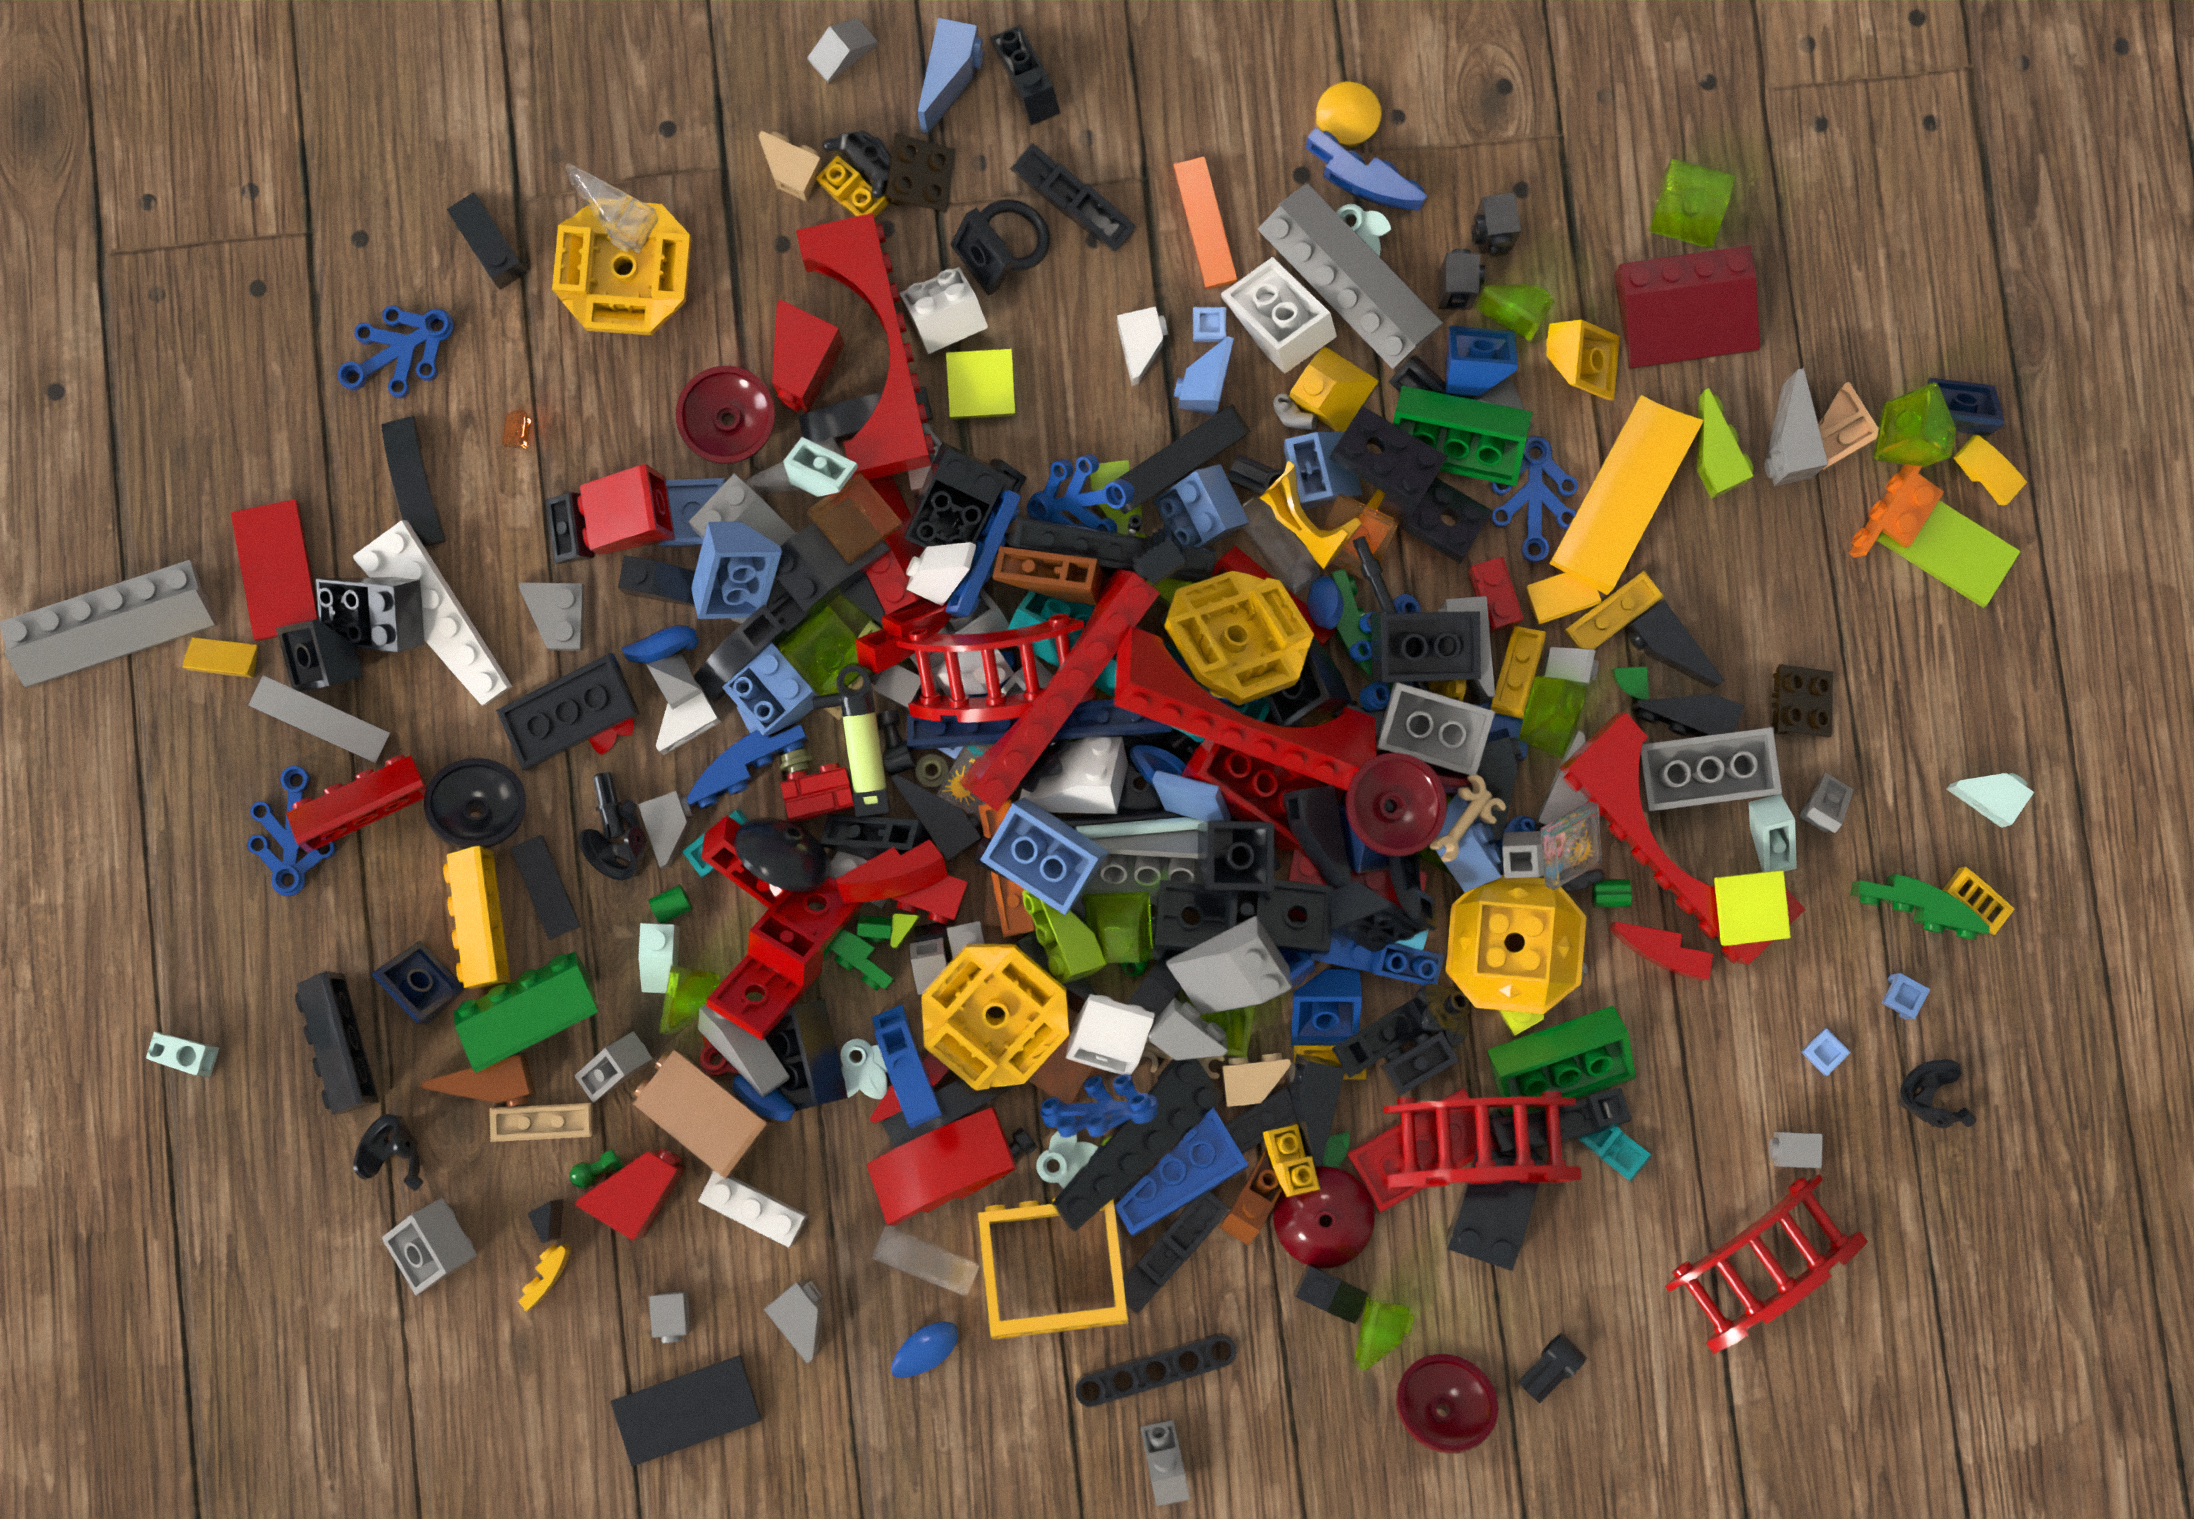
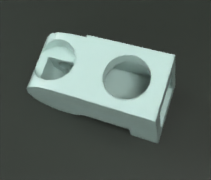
[146,1032,219,1077]

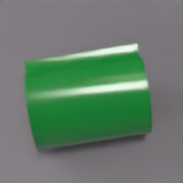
[1592,879,1632,908]
[648,884,693,924]

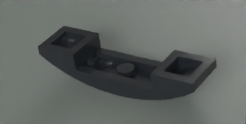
[798,387,933,446]
[381,416,446,547]
[1389,852,1438,931]
[1332,996,1426,1078]
[882,1078,1015,1148]
[1492,1088,1632,1153]

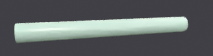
[1075,817,1205,839]

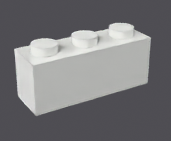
[698,1171,808,1248]

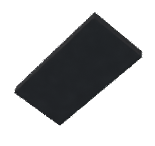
[496,653,640,770]
[610,1355,762,1467]

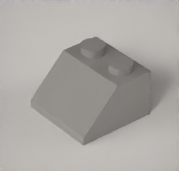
[382,1198,477,1295]
[764,1279,824,1363]

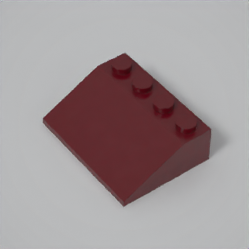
[1614,245,1760,369]

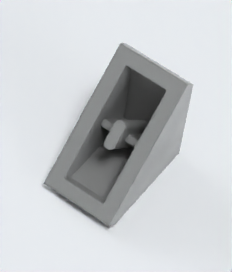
[807,18,878,84]

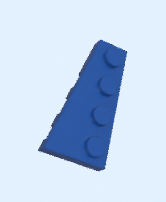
[945,490,1021,618]
[1114,1107,1249,1237]

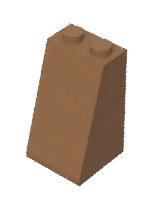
[633,1050,774,1179]

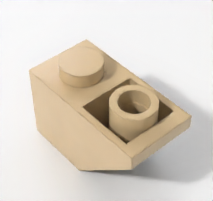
[759,130,823,202]
[1221,1053,1291,1107]

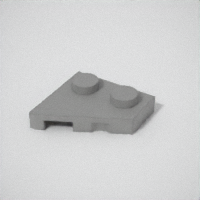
[519,582,585,651]

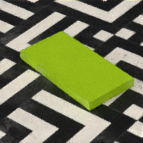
[1876,500,2021,608]

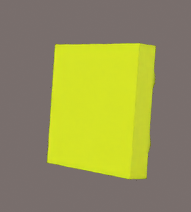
[946,349,1016,420]
[1714,870,1791,946]

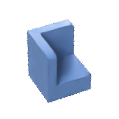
[1882,973,1930,1020]

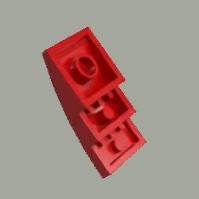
[866,1107,1017,1226]

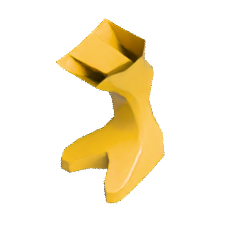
[1259,461,1362,569]

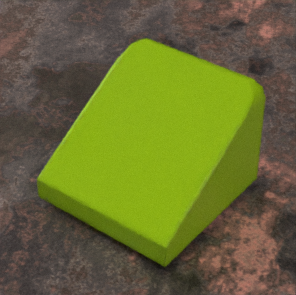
[890,913,921,949]

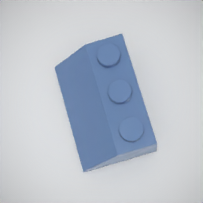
[691,521,782,619]
[980,797,1109,915]

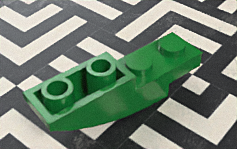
[1330,569,1400,694]
[1850,874,1990,940]
[823,929,895,991]

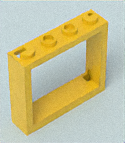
[978,1198,1128,1340]

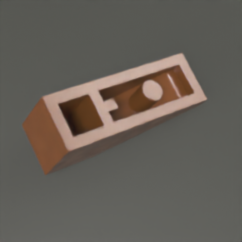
[993,546,1103,605]
[421,1055,536,1108]

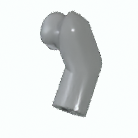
[1273,393,1317,430]

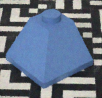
[1174,336,1234,416]

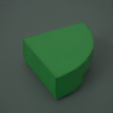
[1612,667,1649,701]
[1322,1131,1350,1168]

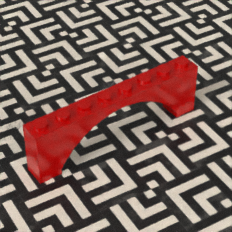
[796,213,935,483]
[959,569,1160,812]
[1114,627,1377,791]
[1559,712,1806,965]

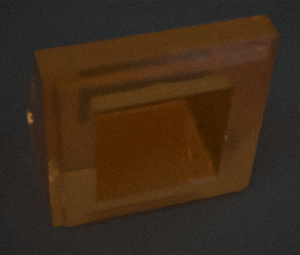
[502,409,531,449]

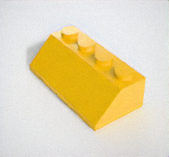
[443,846,511,989]

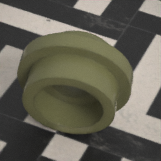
[780,748,813,774]
[915,754,949,788]

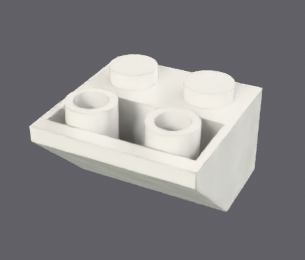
[900,267,988,354]
[1065,994,1155,1075]

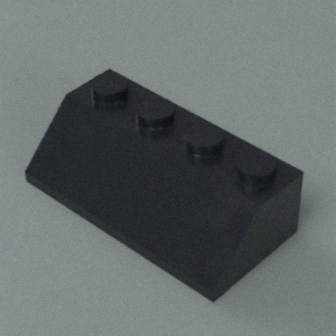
[295,971,379,1114]

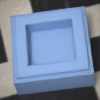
[1193,307,1226,342]
[1801,1028,1851,1076]

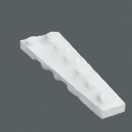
[352,520,513,705]

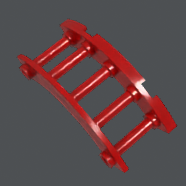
[897,614,1095,722]
[1383,1091,1582,1189]
[1665,1175,1868,1354]

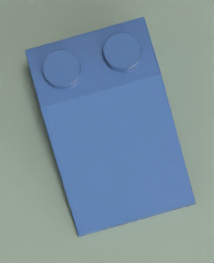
[917,18,984,134]

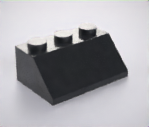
[765,999,848,1112]

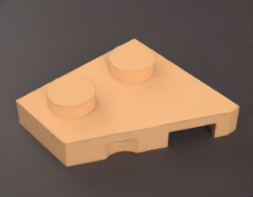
[1818,381,1882,470]

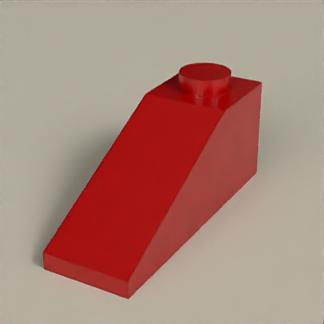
[701,815,785,908]

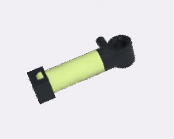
[812,663,890,817]

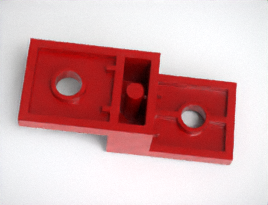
[707,876,863,1041]

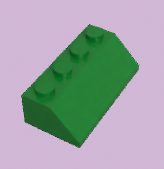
[1393,386,1533,487]
[453,951,599,1073]
[1487,1006,1636,1116]

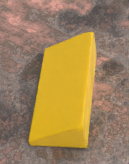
[1526,572,1601,624]
[182,637,259,678]

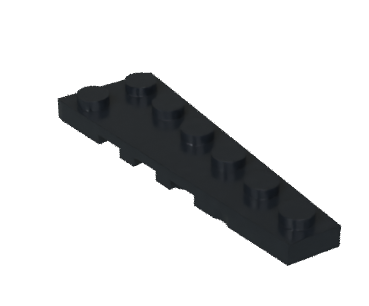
[1051,1058,1225,1232]

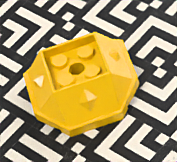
[552,199,692,335]
[1164,571,1314,705]
[1446,874,1587,1014]
[922,944,1069,1090]

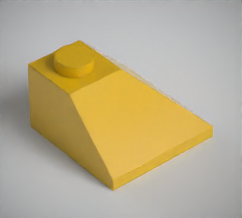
[1546,319,1620,400]
[1289,346,1379,432]

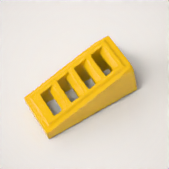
[1942,866,2014,935]

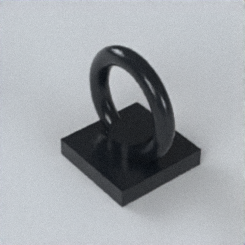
[950,199,1050,296]

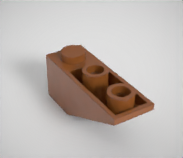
[1219,1148,1282,1245]

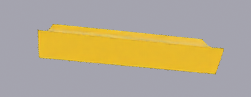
[1549,395,1704,595]

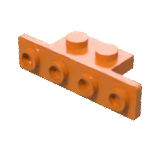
[1849,443,1944,558]

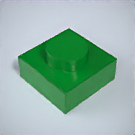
[857,915,893,942]

